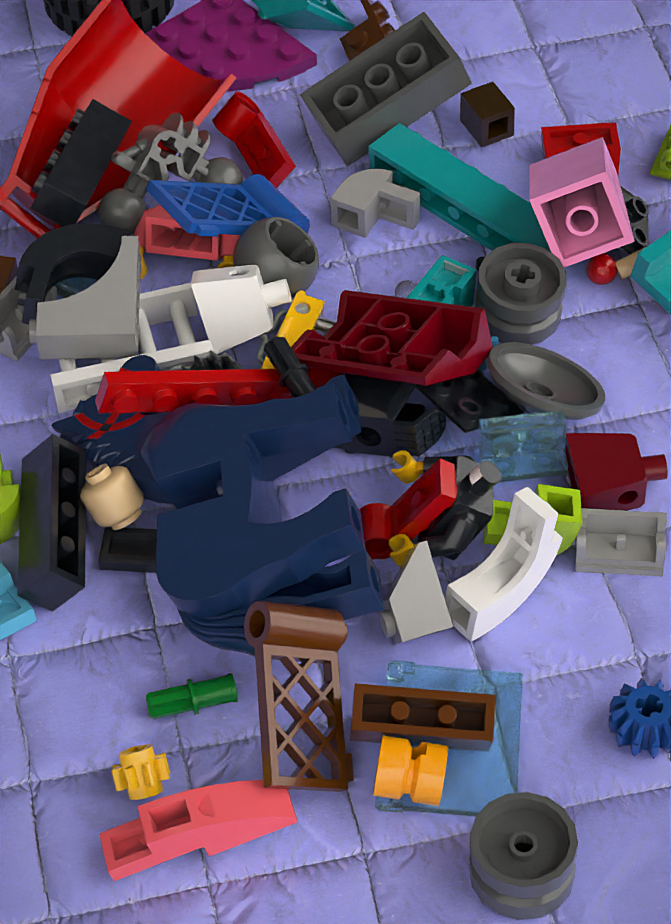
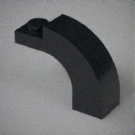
[15,223,129,325]

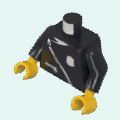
[389,450,501,567]

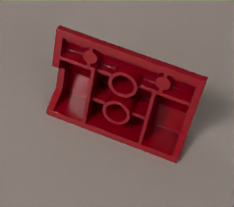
[291,290,493,386]

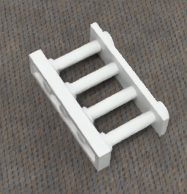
[50,283,214,413]

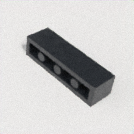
[30,99,132,226]
[17,434,86,612]

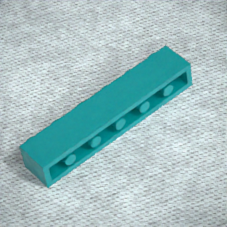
[368,123,552,253]

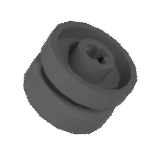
[475,243,567,345]
[469,792,578,920]

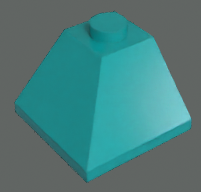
[252,0,355,31]

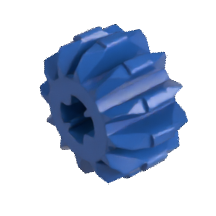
[608,677,671,759]

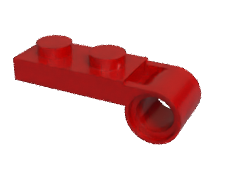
[212,91,296,188]
[359,459,458,560]

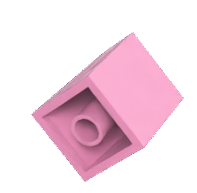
[529,137,634,267]

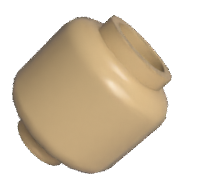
[80,464,144,530]

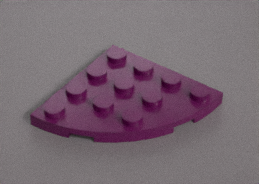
[145,0,317,91]

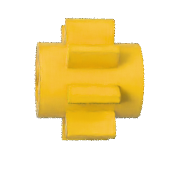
[111,744,170,800]

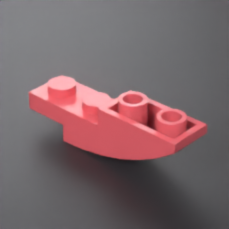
[99,780,298,881]

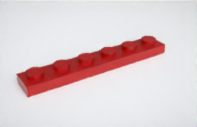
[95,368,343,413]

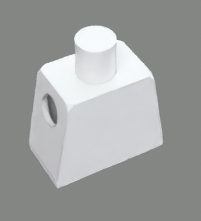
[191,265,292,354]

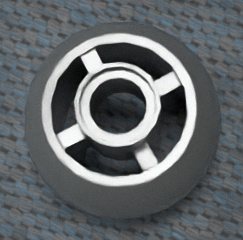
[233,217,319,300]

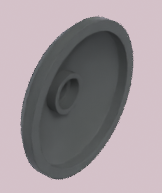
[487,342,605,420]

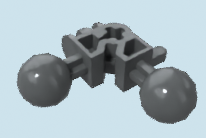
[97,112,243,235]

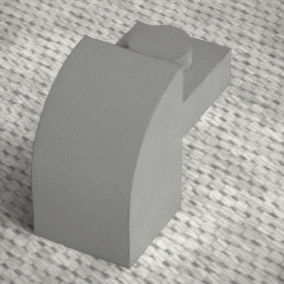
[330,169,420,238]

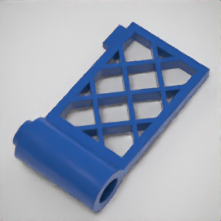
[146,174,310,237]

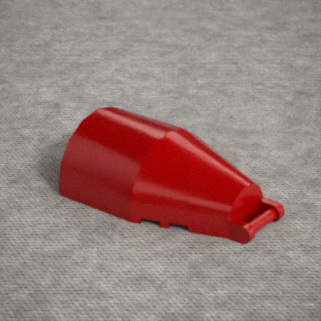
[0,0,236,238]

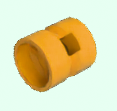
[373,735,448,806]

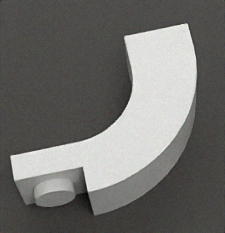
[445,487,563,642]

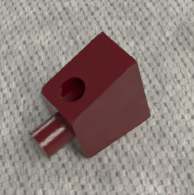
[564,433,668,511]

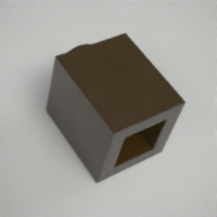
[460,81,515,148]

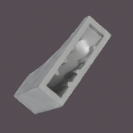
[29,236,141,359]

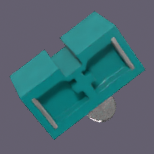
[395,255,477,307]

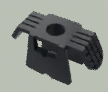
[333,373,447,458]

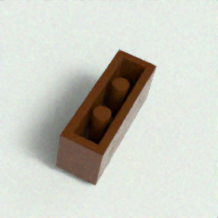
[350,683,496,752]

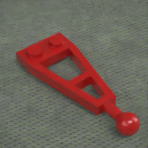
[541,122,621,285]

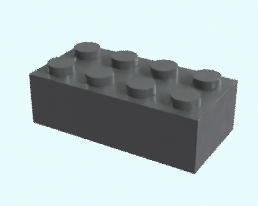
[299,12,472,167]

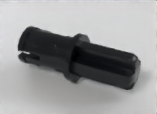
[264,336,317,398]

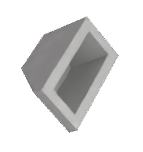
[379,541,453,645]

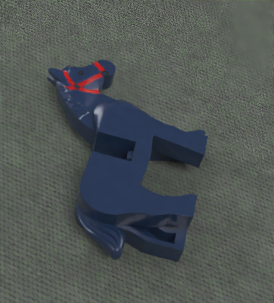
[51,355,384,657]

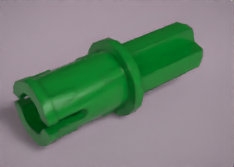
[146,673,238,719]

